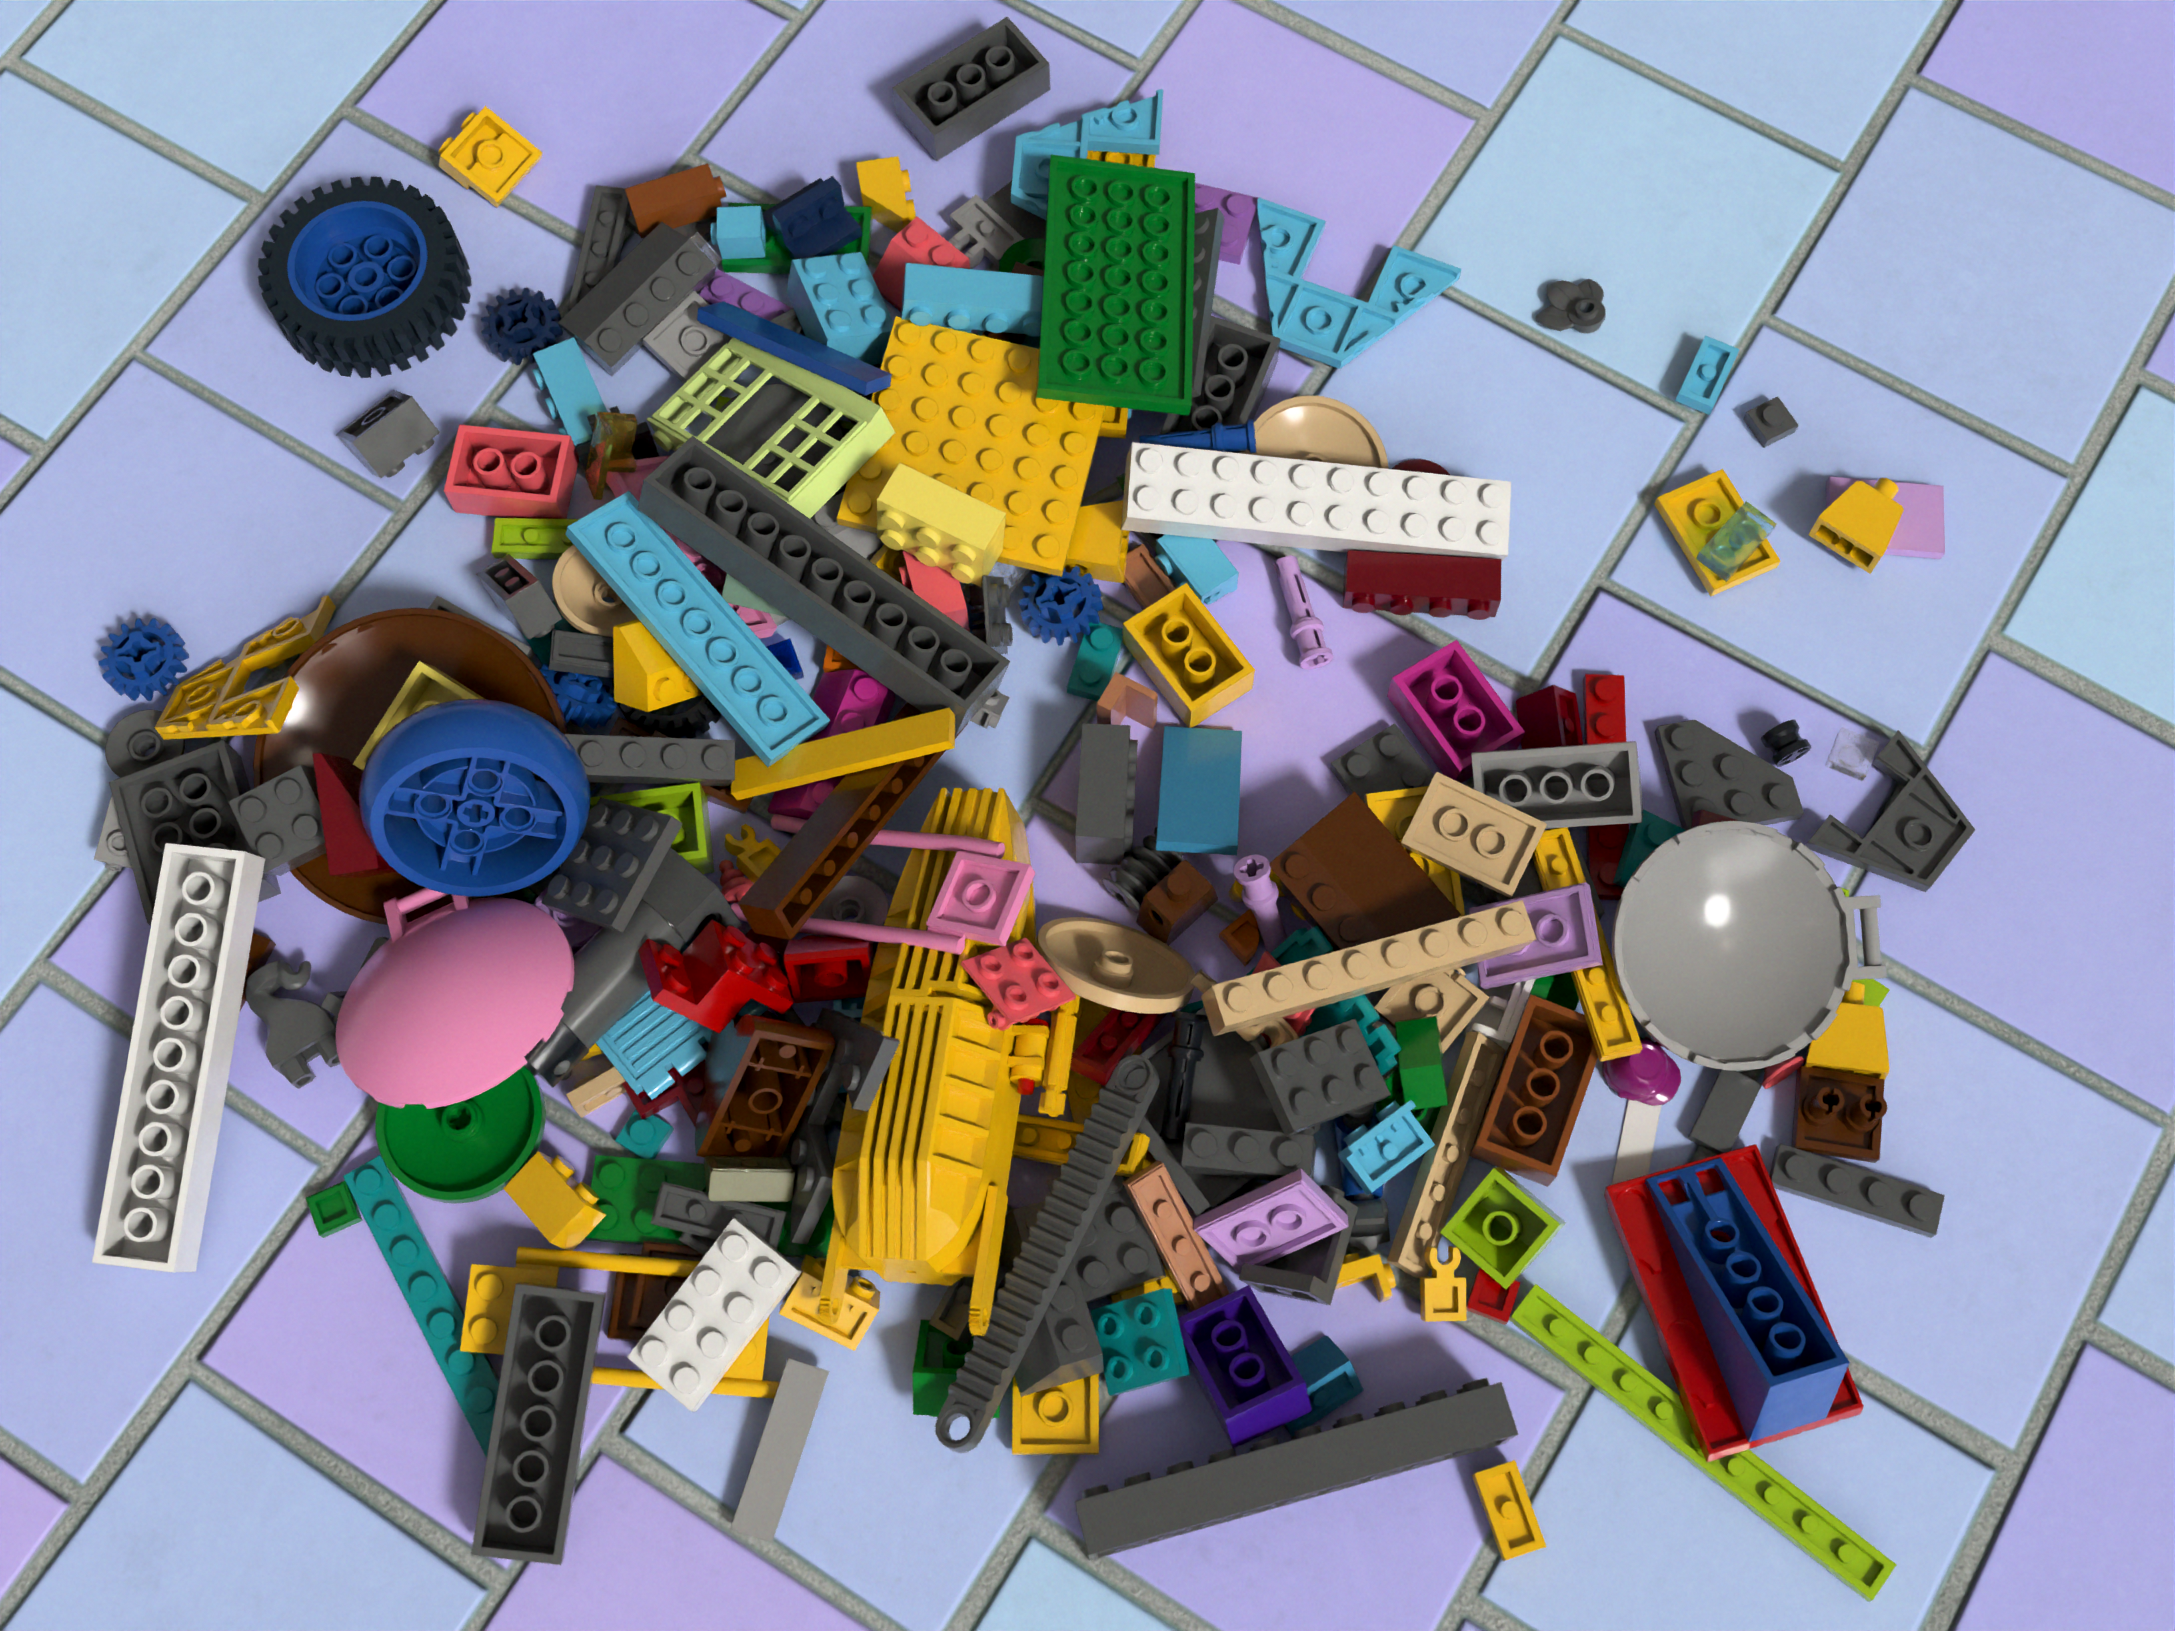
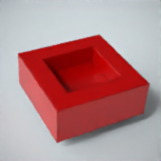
[1466,1268,1521,1325]

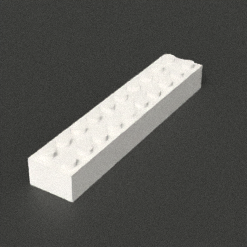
[1121,442,1511,562]
[92,843,265,1273]

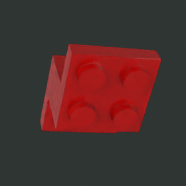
[638,920,794,1034]

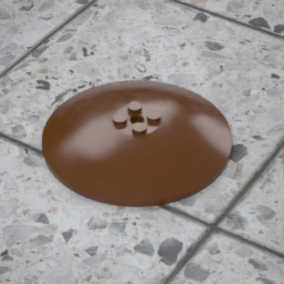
[253,608,568,925]

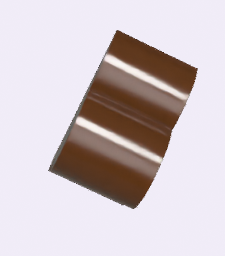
[695,1014,836,1157]

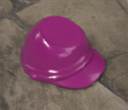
[1602,1037,1681,1106]

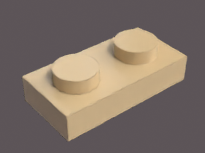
[566,1052,640,1118]

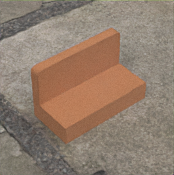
[1097,672,1158,729]

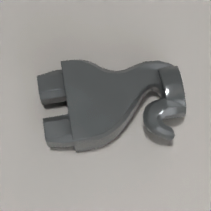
[246,960,340,1089]

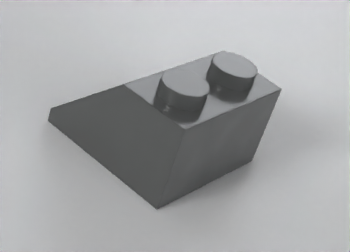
[336,390,440,478]

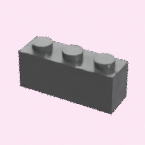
[476,554,562,640]
[1181,1123,1317,1181]

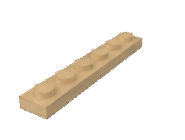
[1387,1032,1506,1278]

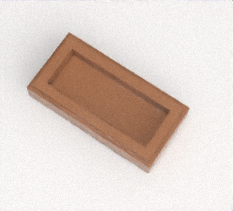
[1123,543,1176,610]

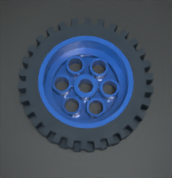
[258,176,471,378]

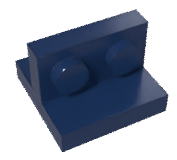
[763,176,862,260]

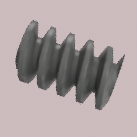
[1102,825,1187,913]

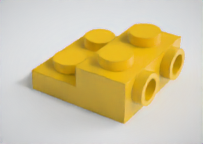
[438,106,543,208]

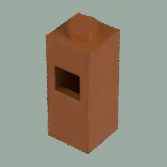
[625,163,727,238]

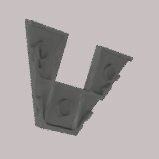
[791,1008,900,1245]

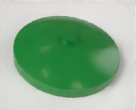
[375,1066,546,1204]

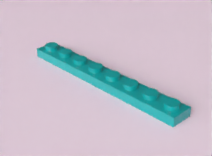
[343,1155,500,1458]

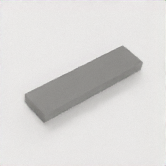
[730,1358,829,1542]

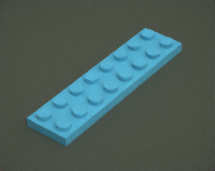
[565,491,830,767]

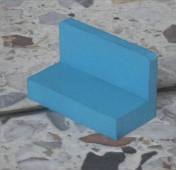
[1284,1336,1364,1436]

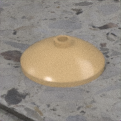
[552,544,638,638]

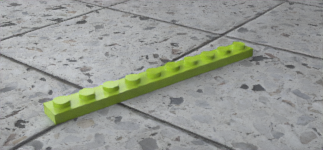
[1509,1284,1897,1602]

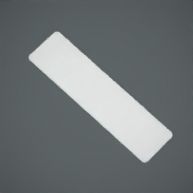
[1612,1100,1662,1185]

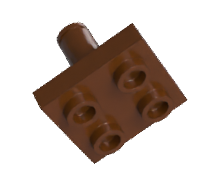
[1792,1066,1887,1163]

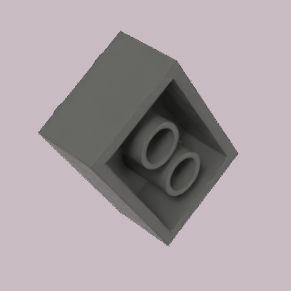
[1075,723,1138,865]

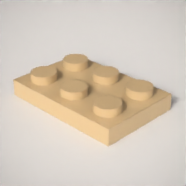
[1401,771,1547,898]

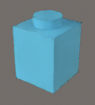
[711,206,766,259]

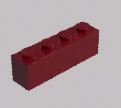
[1343,550,1501,620]

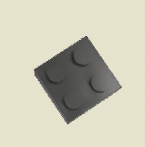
[228,765,326,876]

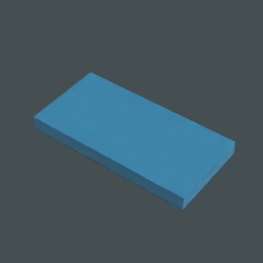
[1156,726,1242,855]

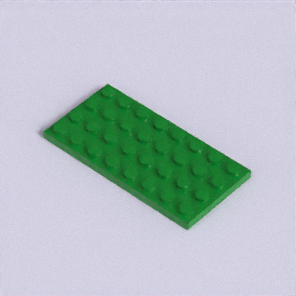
[1036,155,1195,415]

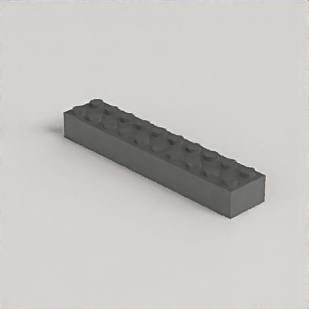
[638,436,1010,736]
[1075,1378,1518,1561]

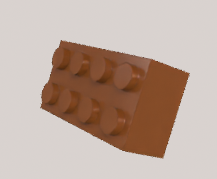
[1469,994,1598,1187]

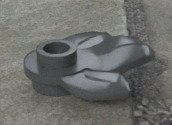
[1536,279,1606,333]

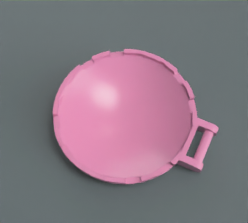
[335,888,575,1109]

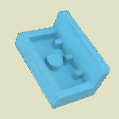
[1337,1100,1435,1195]

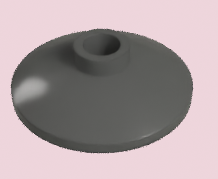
[105,710,185,778]

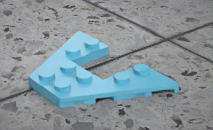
[1011,89,1163,220]
[1257,198,1462,369]

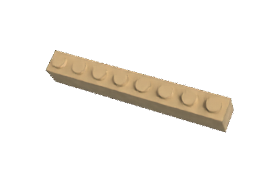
[1201,900,1536,1036]

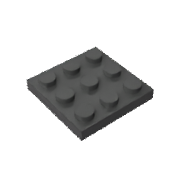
[541,797,683,933]

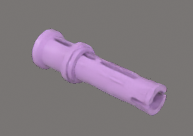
[1274,556,1333,670]
[1233,855,1287,953]

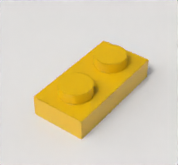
[1472,1460,1547,1561]

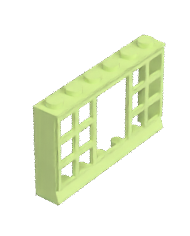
[646,337,896,519]

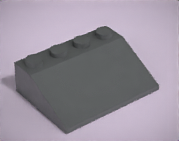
[109,740,281,925]

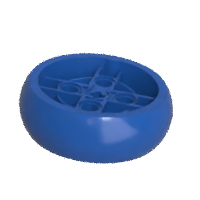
[359,699,591,896]

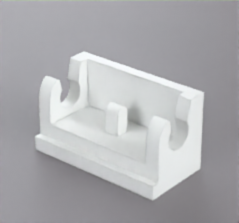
[1463,979,1535,1052]

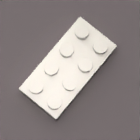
[627,1218,803,1412]

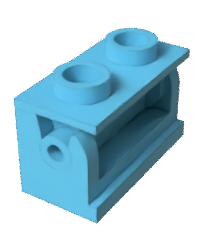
[1155,534,1239,605]

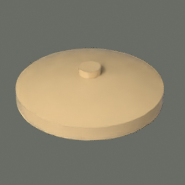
[1239,396,1388,469]
[1034,917,1195,1014]

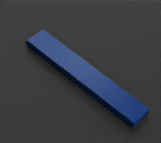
[697,301,892,395]

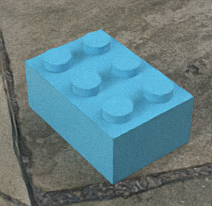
[786,252,894,365]

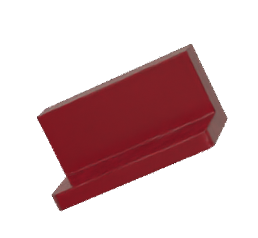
[1516,685,1583,749]

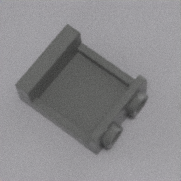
[1239,1185,1358,1305]

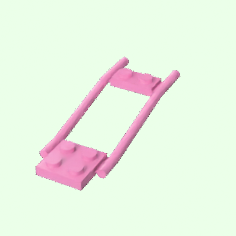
[731,814,1036,955]

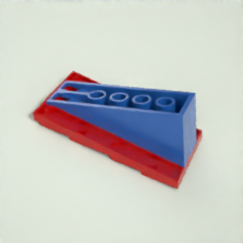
[1604,1144,1864,1462]

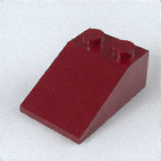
[312,753,397,878]

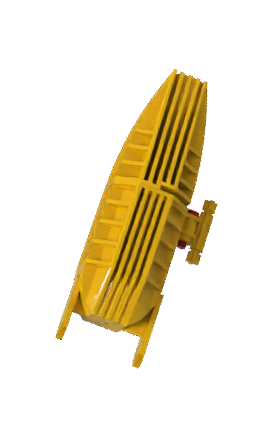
[819,788,1080,1336]

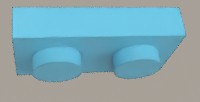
[1675,335,1740,415]

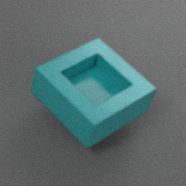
[615,1109,674,1160]

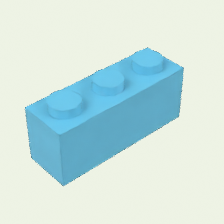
[532,337,616,460]

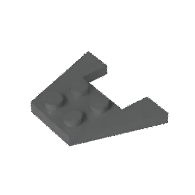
[1805,730,1975,892]

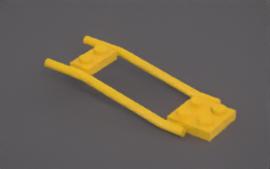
[460,1246,779,1399]

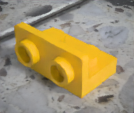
[779,1255,880,1351]

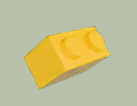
[503,1151,606,1251]

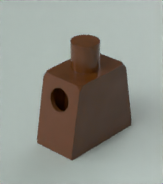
[1136,860,1218,946]

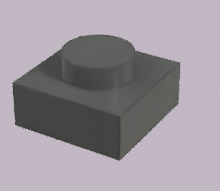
[1743,396,1798,448]

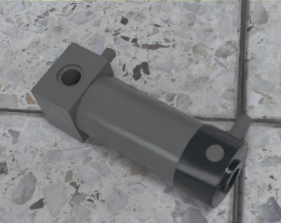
[524,847,741,1088]

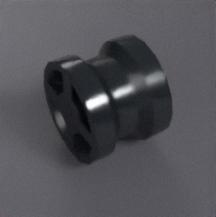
[1761,720,1812,767]

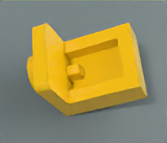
[1335,1253,1396,1303]

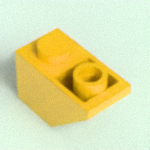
[856,156,916,234]

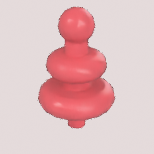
[719,860,753,903]

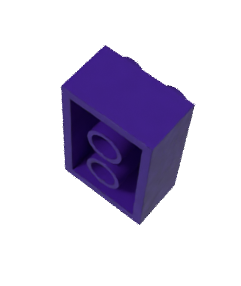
[1178,1285,1312,1449]

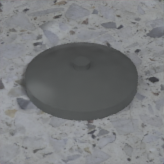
[705,384,845,498]

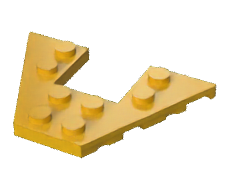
[155,595,336,740]

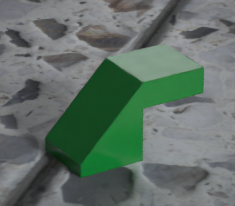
[1395,1015,1449,1110]

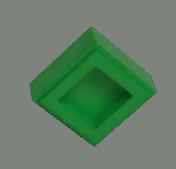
[306,1181,363,1238]

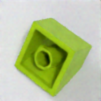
[1440,1167,1566,1289]

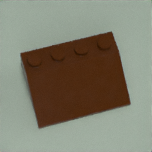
[1269,791,1461,993]

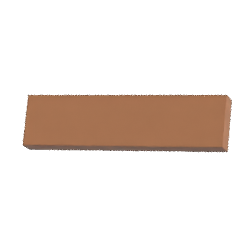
[1122,1160,1230,1313]

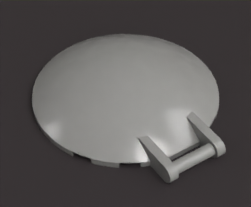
[1612,821,1887,1071]

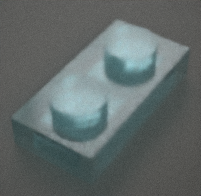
[1696,501,1777,582]

